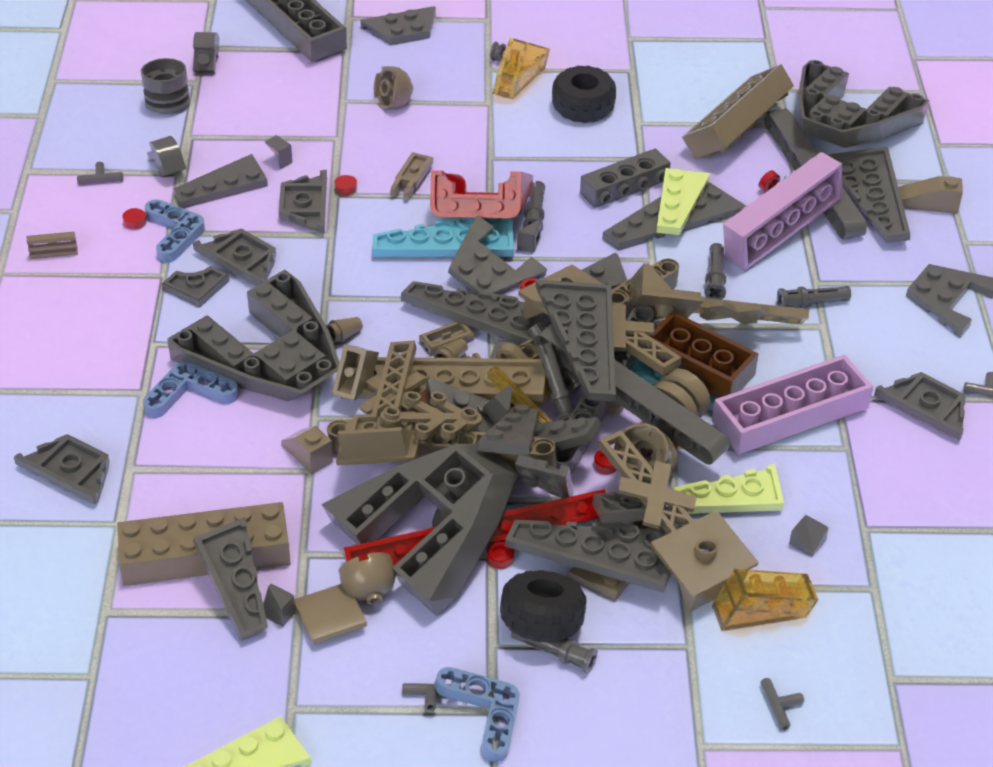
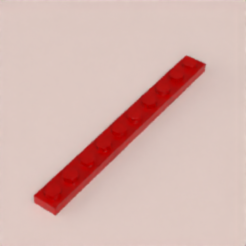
[342,489,606,565]

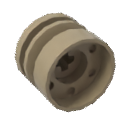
[614,423,677,475]

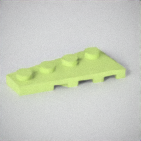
[656,168,711,235]
[674,464,784,514]
[184,716,311,767]

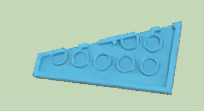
[372,217,514,257]

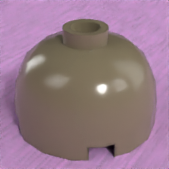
[373,66,413,109]
[338,553,396,604]

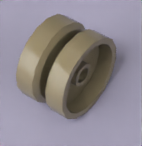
[654,368,711,418]

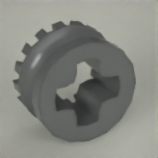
[490,41,506,62]

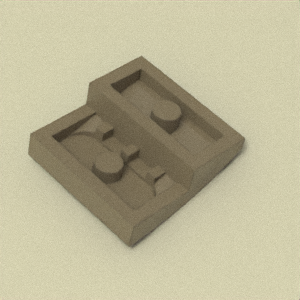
[294,584,367,644]

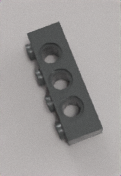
[580,148,671,208]

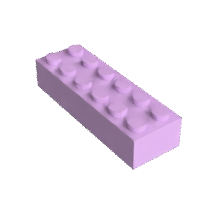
[723,152,842,271]
[712,355,873,455]

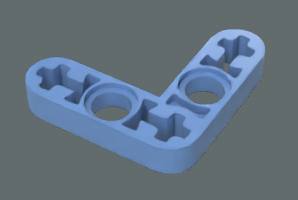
[145,199,205,263]
[143,362,238,418]
[434,667,520,762]

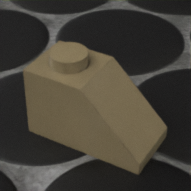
[332,344,379,400]
[281,426,333,474]

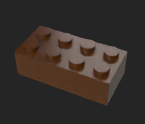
[645,311,759,398]

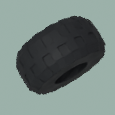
[552,65,616,123]
[500,570,587,643]

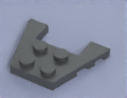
[448,215,547,295]
[906,264,993,338]

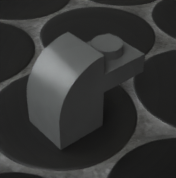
[193,32,220,73]
[147,136,187,177]

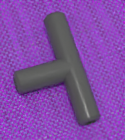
[77,161,123,185]
[963,372,993,397]
[760,678,804,730]
[402,683,461,711]

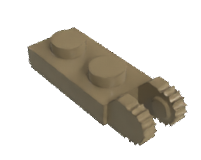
[390,152,433,201]

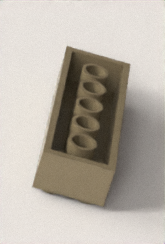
[682,64,794,159]
[117,502,291,586]

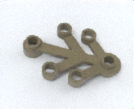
[379,391,482,440]

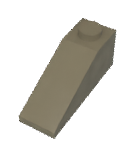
[898,176,963,214]

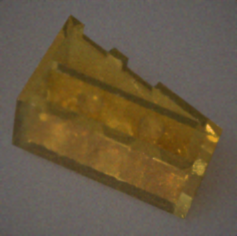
[492,37,550,99]
[712,569,819,631]

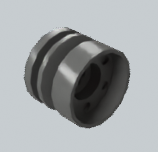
[141,58,190,113]

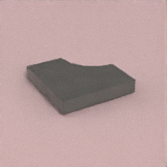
[161,266,230,307]

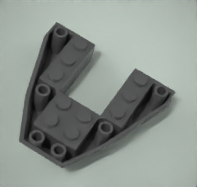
[798,60,929,148]
[167,269,340,401]
[321,443,518,617]

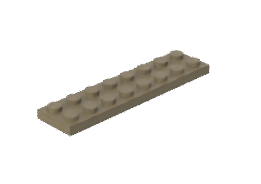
[341,357,547,402]

